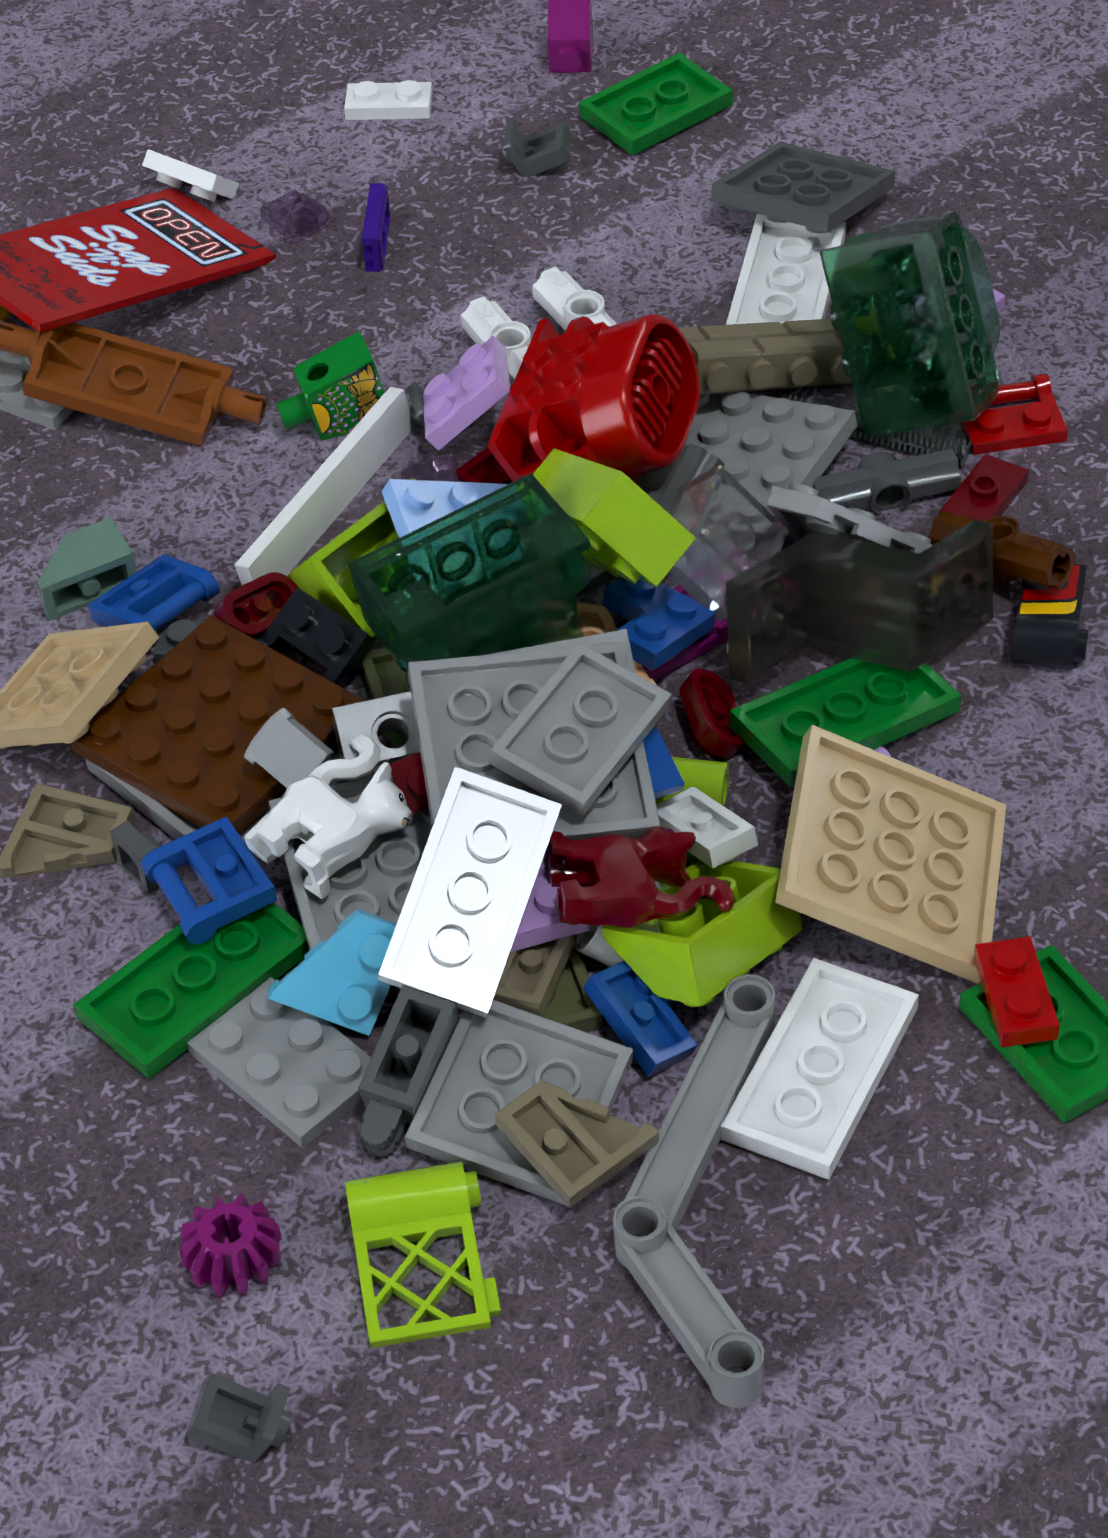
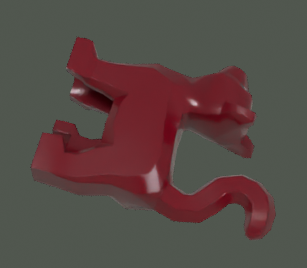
[548,826,736,929]

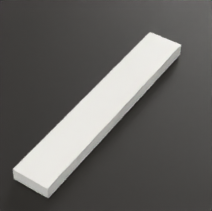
[234,387,415,585]

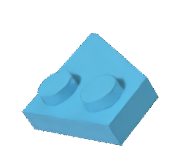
[267,908,397,1036]

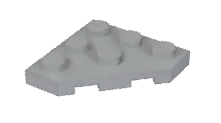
[767,483,941,575]

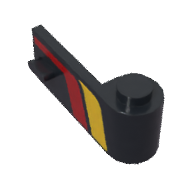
[1011,564,1089,670]

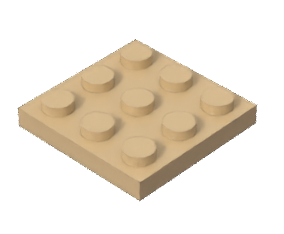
[0,622,159,749]

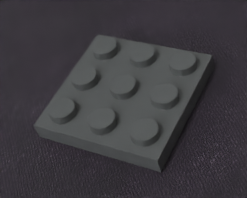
[711,142,895,233]

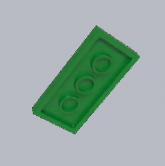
[729,638,962,787]
[73,900,310,1079]

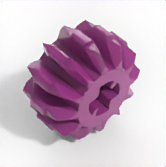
[179,1193,282,1298]

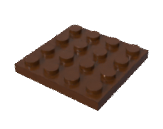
[72,615,365,834]

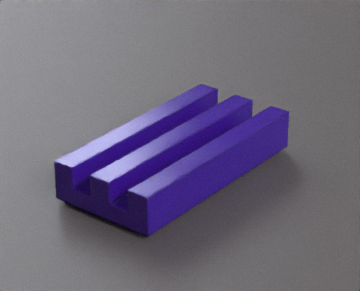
[362,183,391,272]

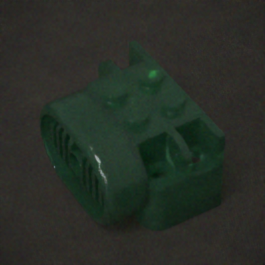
[819,212,1000,437]
[347,473,592,687]

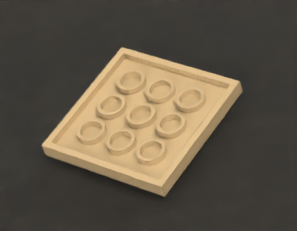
[775,725,1006,984]

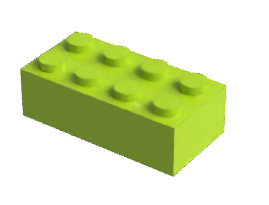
[516,448,696,587]

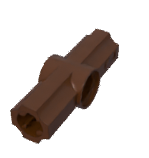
[927,511,1075,589]

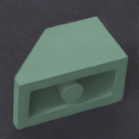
[37,518,137,621]

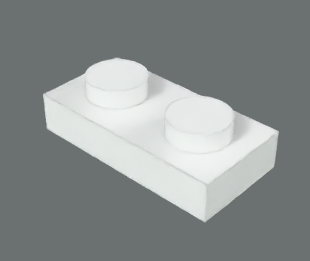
[344,80,433,120]
[142,149,239,202]
[656,786,758,868]

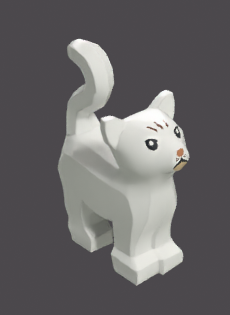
[244,734,413,899]

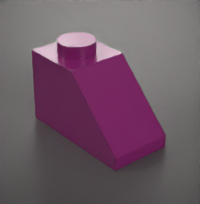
[547,0,594,73]

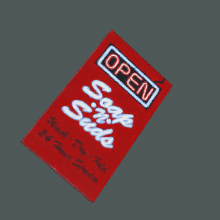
[0,187,276,333]

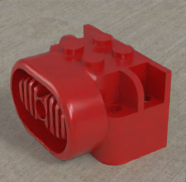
[487,314,700,491]

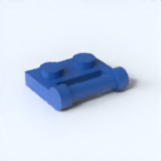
[87,554,220,631]
[141,816,277,944]

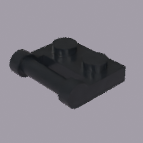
[255,587,376,688]

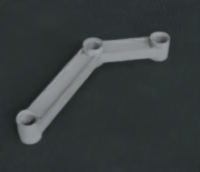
[613,974,775,1408]

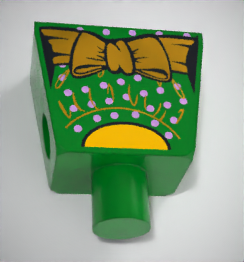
[275,331,384,441]

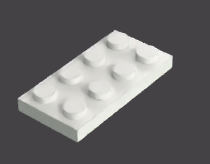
[726,214,846,325]
[378,767,562,1018]
[721,958,919,1180]

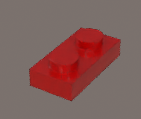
[974,936,1059,1048]

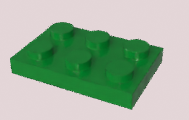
[579,52,733,156]
[959,944,1108,1123]

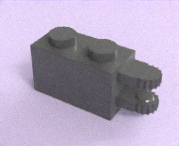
[358,985,460,1160]

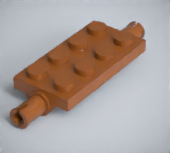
[0,319,268,446]

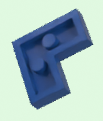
[602,577,716,671]
[583,961,698,1077]

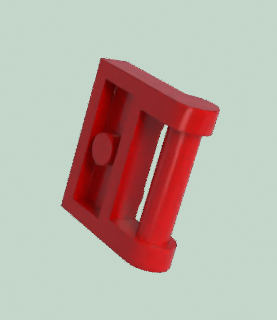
[952,373,1068,455]

